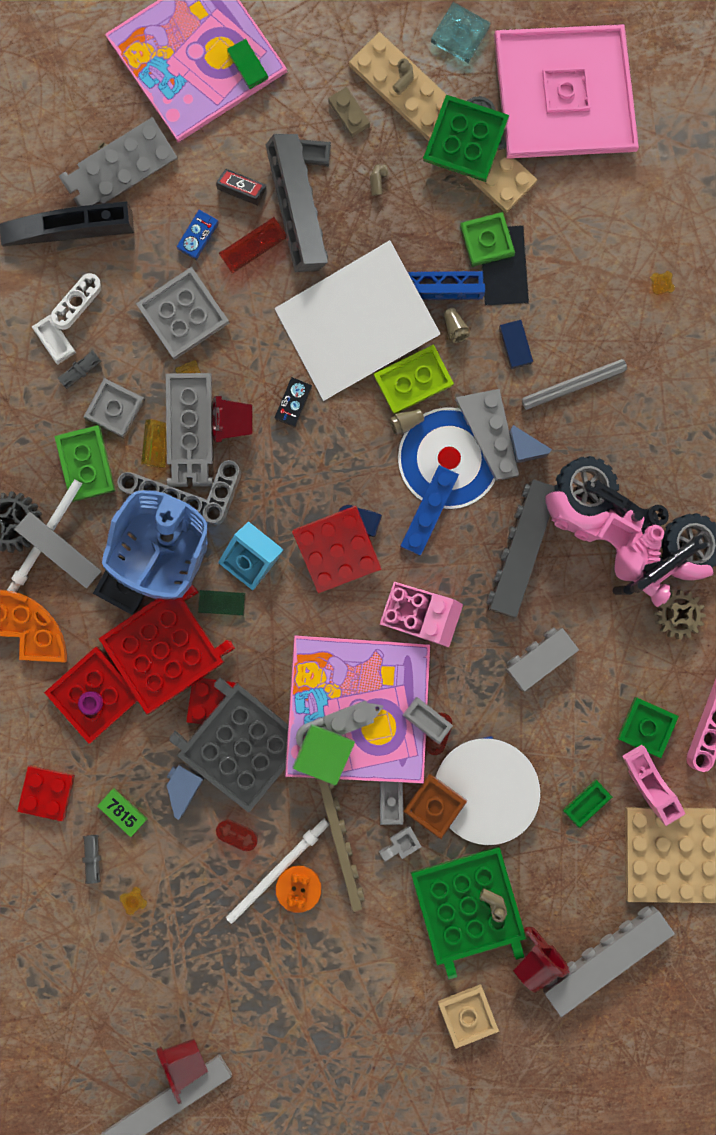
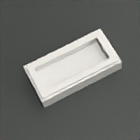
[32,315,76,365]

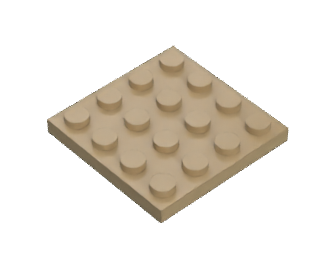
[625,807,716,903]

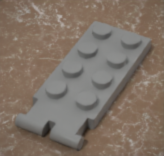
[59,117,177,206]
[166,373,213,487]

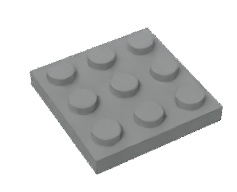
[136,267,230,360]

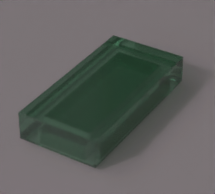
[198,590,246,616]

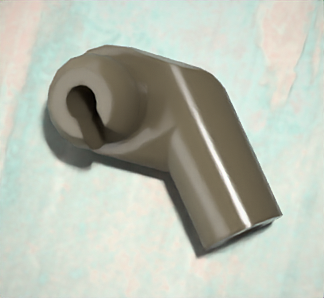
[393,58,414,95]

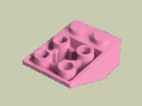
[380,582,463,647]

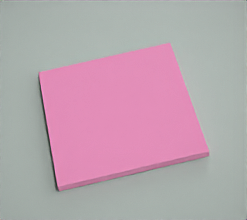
[494,25,639,159]

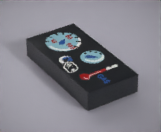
[274,377,312,427]

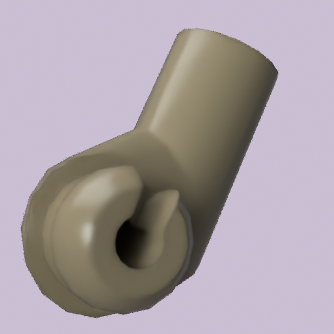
[370,164,388,196]
[479,888,507,922]

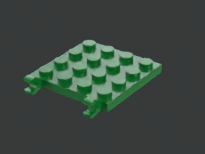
[411,846,527,980]

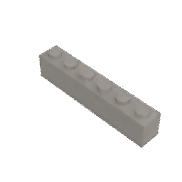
[542,905,675,1017]

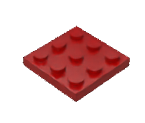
[292,505,382,593]
[44,646,138,744]

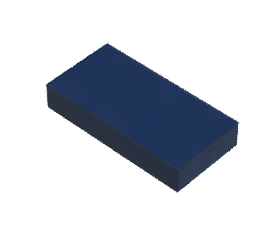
[499,320,533,369]

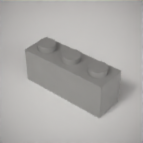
[505,627,579,692]

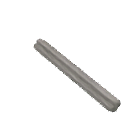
[522,359,627,410]

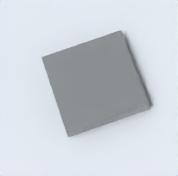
[84,378,145,439]

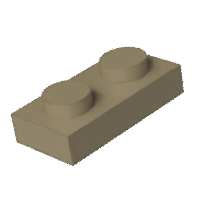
[328,87,370,138]

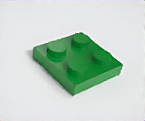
[617,697,679,758]

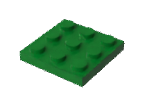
[423,94,509,182]

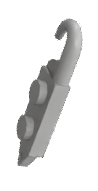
[296,700,384,748]

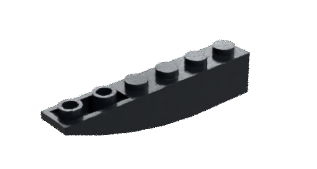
[0,201,134,247]

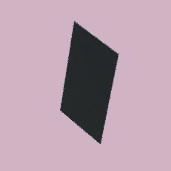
[482,225,529,305]

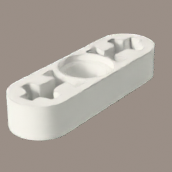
[51,273,101,330]

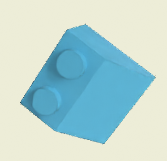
[218,522,284,590]

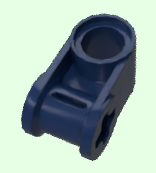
[338,505,382,537]

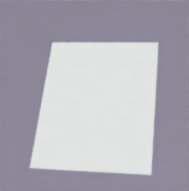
[274,240,440,401]

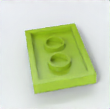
[374,344,454,415]

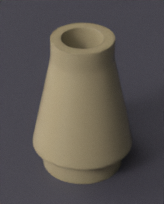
[443,308,469,343]
[389,409,424,435]

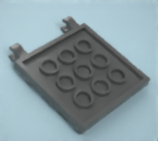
[169,677,288,813]

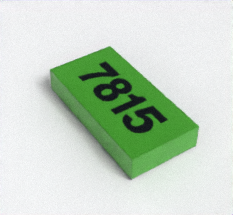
[97,788,148,837]

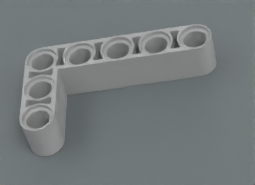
[117,460,241,525]

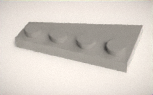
[455,389,519,481]

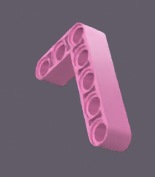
[686,679,716,772]

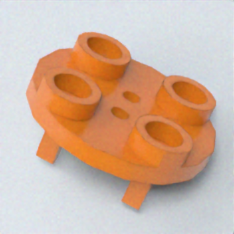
[276,866,321,913]

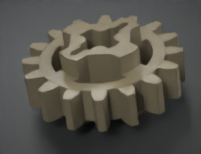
[654,590,706,639]

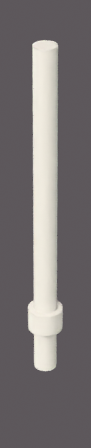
[7,479,82,592]
[226,818,330,924]

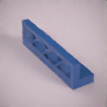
[408,271,485,300]

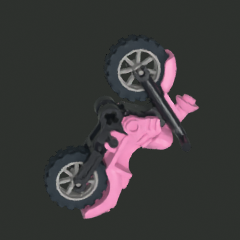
[545,456,716,607]

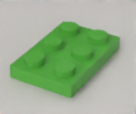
[55,425,116,502]

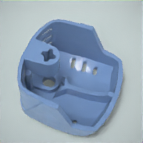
[102,490,208,599]

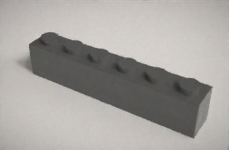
[265,134,328,272]
[486,479,555,618]

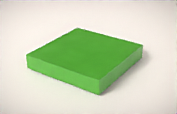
[460,212,515,267]
[292,724,355,785]

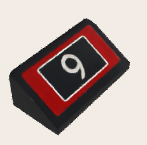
[216,169,266,206]

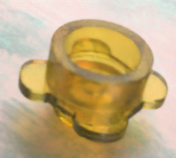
[651,271,675,295]
[120,887,147,915]

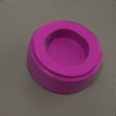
[78,691,103,715]

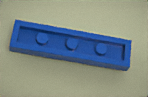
[400,465,459,556]

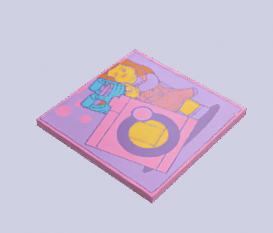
[105,0,287,143]
[285,636,430,783]

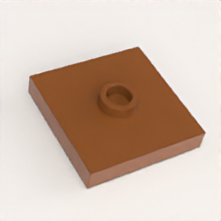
[403,774,468,839]

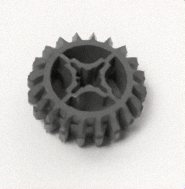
[0,491,43,553]

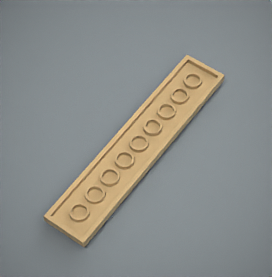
[349,32,537,213]

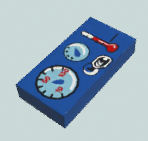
[177,209,219,260]

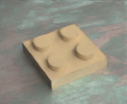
[438,984,499,1049]

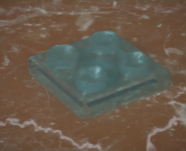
[431,2,491,63]

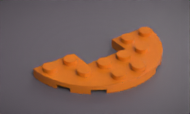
[0,590,67,662]

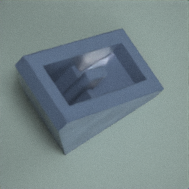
[509,425,552,463]

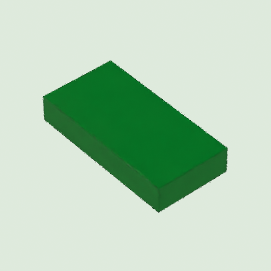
[227,39,268,90]
[562,779,613,828]

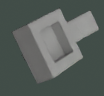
[379,826,422,861]

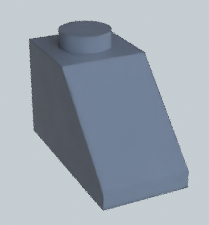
[167,763,204,820]

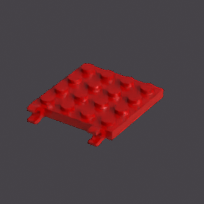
[98,585,235,715]

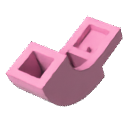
[622,745,685,826]

